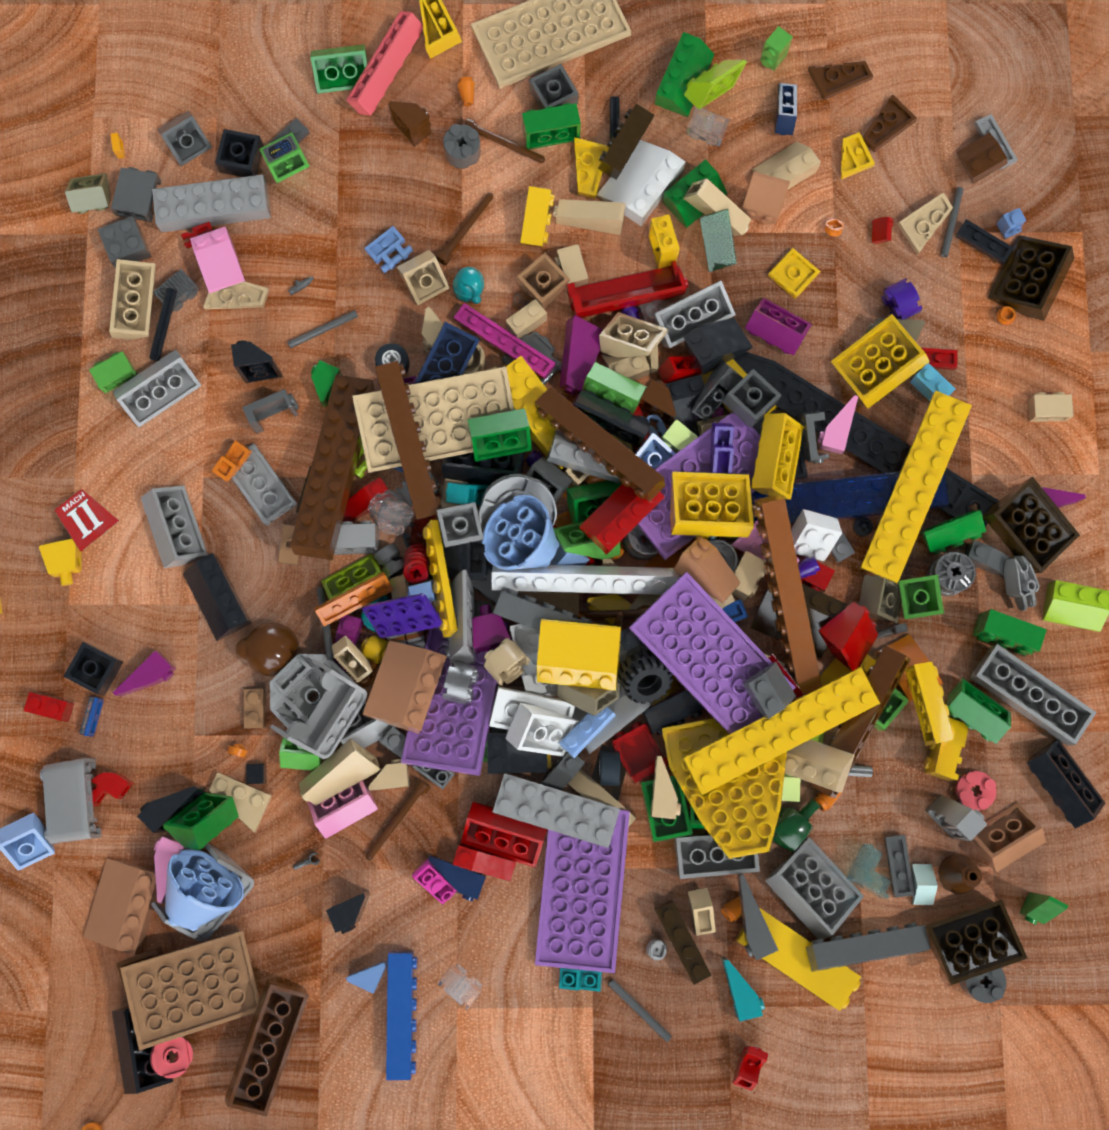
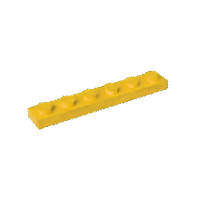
[423,520,458,637]

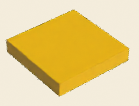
[768,248,820,299]

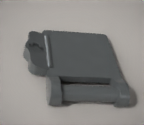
[502,332,562,386]

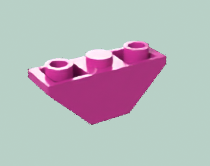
[412,859,457,905]

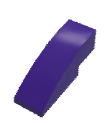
[710,423,734,474]

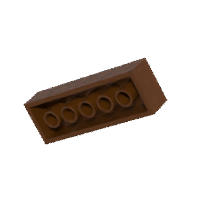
[225,979,309,1117]

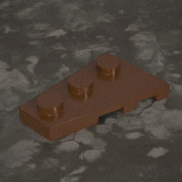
[863,94,917,153]

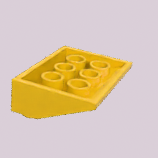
[831,314,930,409]
[670,472,754,537]
[537,619,621,691]

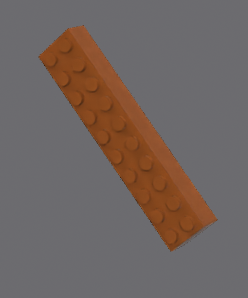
[752,495,822,695]

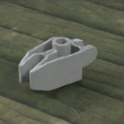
[1003,556,1040,611]

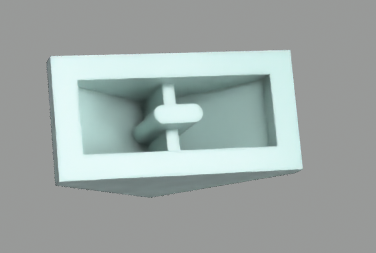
[911,864,938,905]

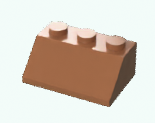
[972,803,1046,872]

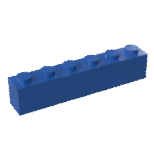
[386,951,418,1080]

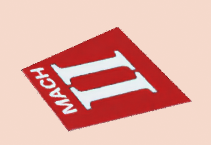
[54,489,119,552]

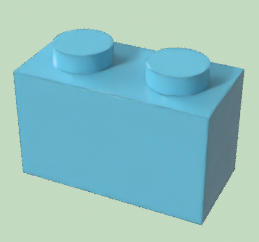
[910,363,955,401]

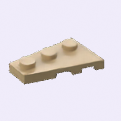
[897,193,953,254]
[203,281,269,310]
[209,772,272,832]

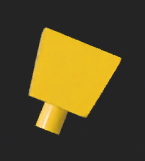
[39,539,82,586]

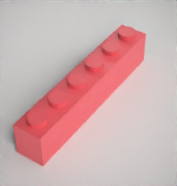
[346,11,423,116]

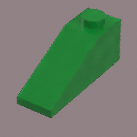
[1020,892,1069,925]

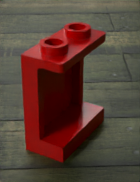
[611,722,669,784]

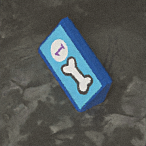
[80,696,104,737]

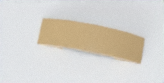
[568,769,636,827]

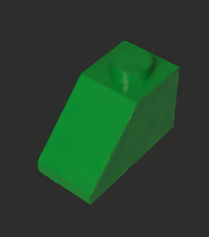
[311,360,342,407]

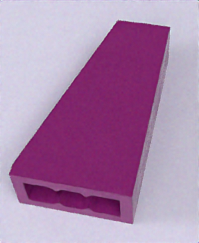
[559,315,603,396]

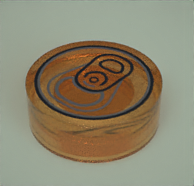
[512,291,530,311]

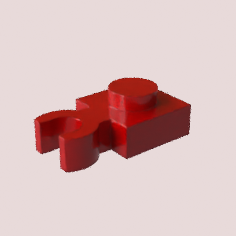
[181,222,213,248]

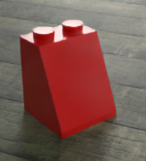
[818,602,878,672]

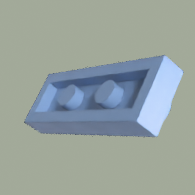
[559,707,616,758]

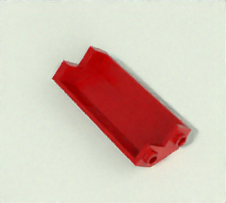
[567,261,688,318]

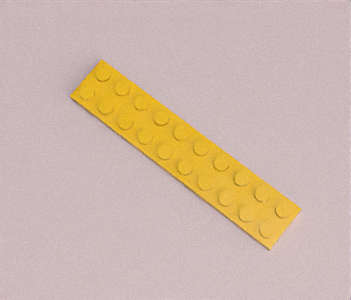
[860,391,972,583]
[683,668,880,795]

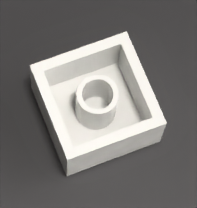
[791,509,842,561]

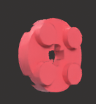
[955,771,996,811]
[150,1037,193,1078]

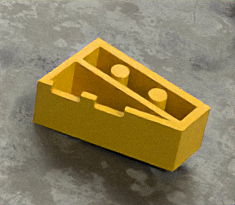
[520,186,555,247]

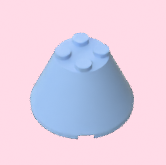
[482,495,559,570]
[165,849,244,931]

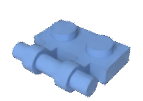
[364,226,413,274]

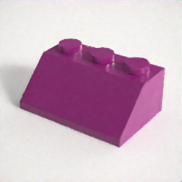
[745,298,812,356]

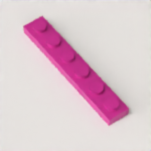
[453,303,555,380]

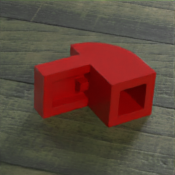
[92,772,134,807]
[732,1046,769,1091]

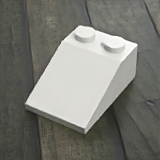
[505,703,579,756]

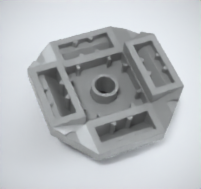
[270,654,356,728]

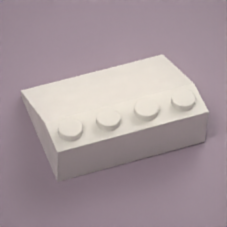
[597,140,685,226]

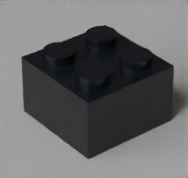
[215,129,264,177]
[63,642,124,696]

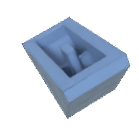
[346,961,388,993]

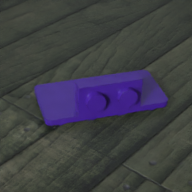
[362,593,442,638]

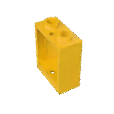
[648,214,680,269]

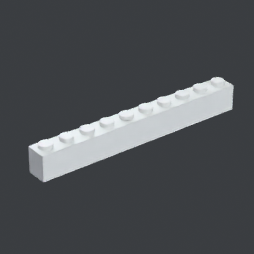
[492,565,681,595]

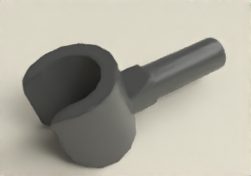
[293,853,320,870]

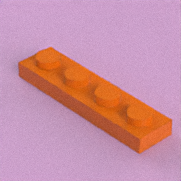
[314,572,393,626]

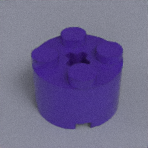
[881,278,922,320]

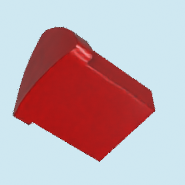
[871,217,894,244]

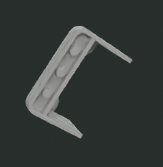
[270,659,367,759]
[151,843,254,942]

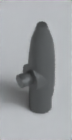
[288,277,314,296]

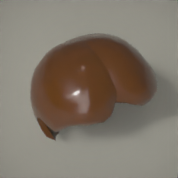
[236,622,299,676]

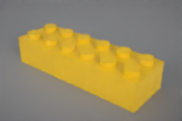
[506,356,565,470]

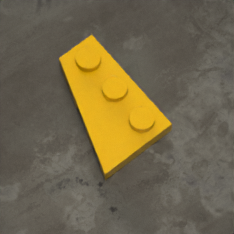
[574,137,609,199]

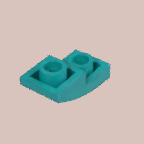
[559,968,602,992]

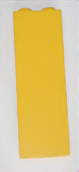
[735,908,861,1011]

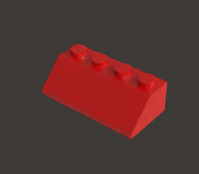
[579,484,665,555]
[460,802,547,868]

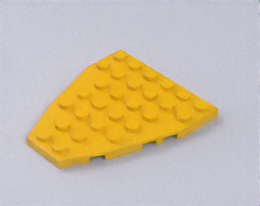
[662,718,787,859]

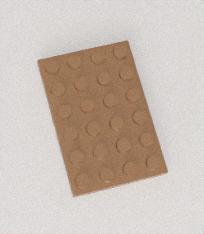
[120,930,260,1051]

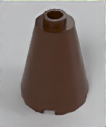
[938,854,982,894]

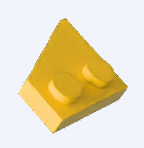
[841,132,875,179]

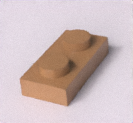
[244,689,265,729]

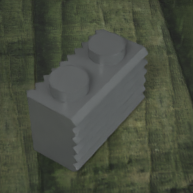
[153,269,200,312]

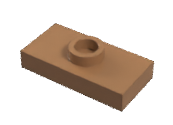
[278,525,300,565]

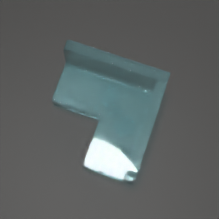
[846,844,891,899]

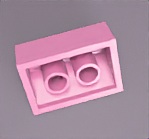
[307,780,378,839]

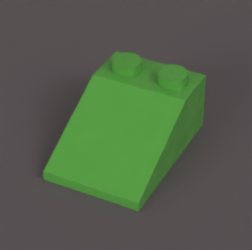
[553,521,620,559]

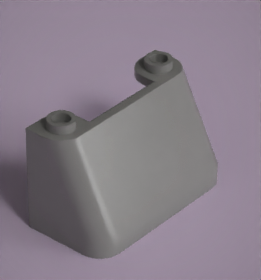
[572,679,652,754]
[40,758,102,844]

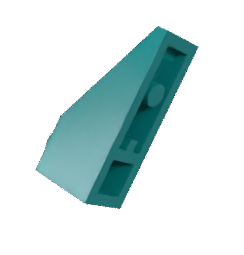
[446,483,489,505]
[722,957,765,1022]

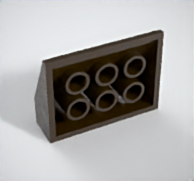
[988,235,1075,321]
[983,477,1080,573]
[750,584,847,659]
[925,899,1028,985]

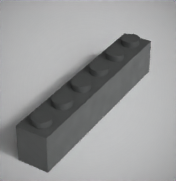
[806,923,931,972]

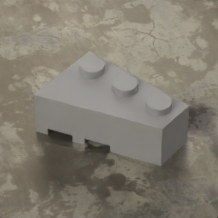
[925,795,987,841]

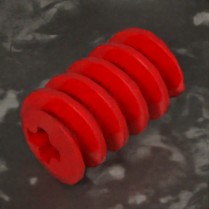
[403,544,429,584]

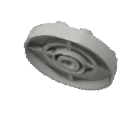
[479,474,557,532]

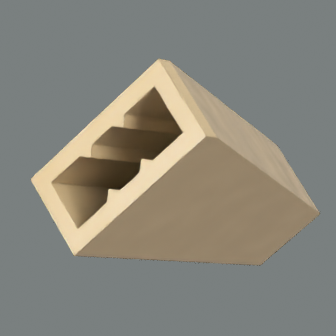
[683,179,751,236]
[553,199,626,235]
[299,738,381,805]

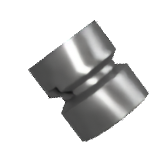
[374,543,404,579]

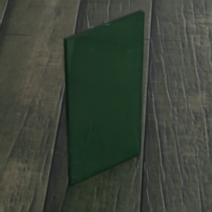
[699,209,737,272]

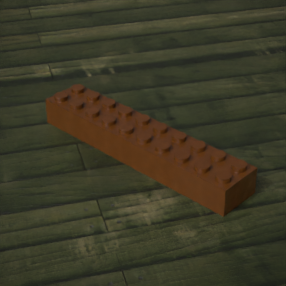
[290,375,375,560]

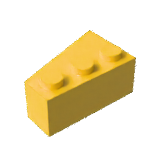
[419,0,462,59]
[924,717,969,781]

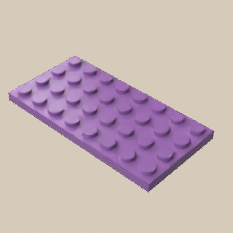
[638,412,761,560]
[629,572,796,734]
[401,612,509,776]
[535,810,630,973]

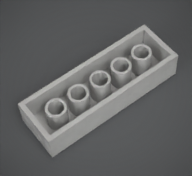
[152,175,271,233]
[969,644,1097,746]
[493,773,620,848]

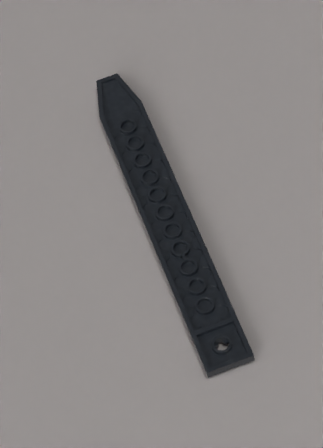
[734,352,999,534]

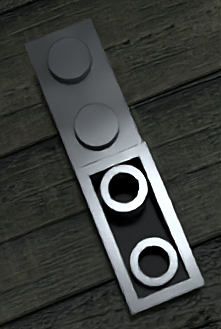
[379,726,454,790]

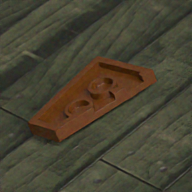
[808,61,873,101]

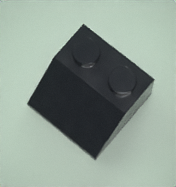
[326,891,370,934]

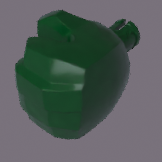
[773,798,821,851]

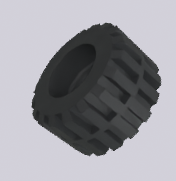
[618,650,673,704]

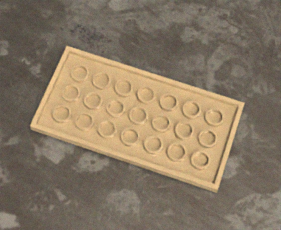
[471,0,631,89]
[353,366,514,473]

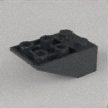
[429,540,488,580]

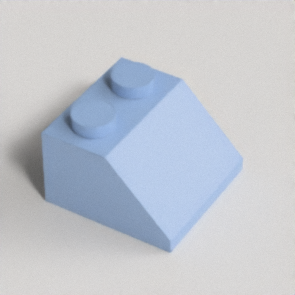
[0,813,55,871]

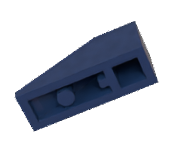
[775,83,797,135]
[428,855,487,902]

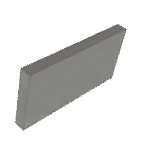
[232,443,297,526]

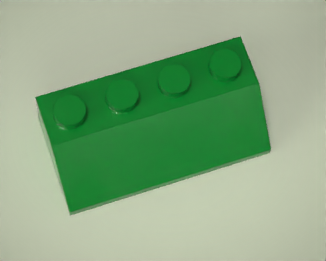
[654,32,715,117]

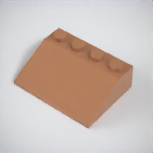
[362,641,447,734]
[83,858,157,955]

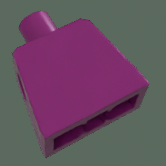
[472,605,511,654]

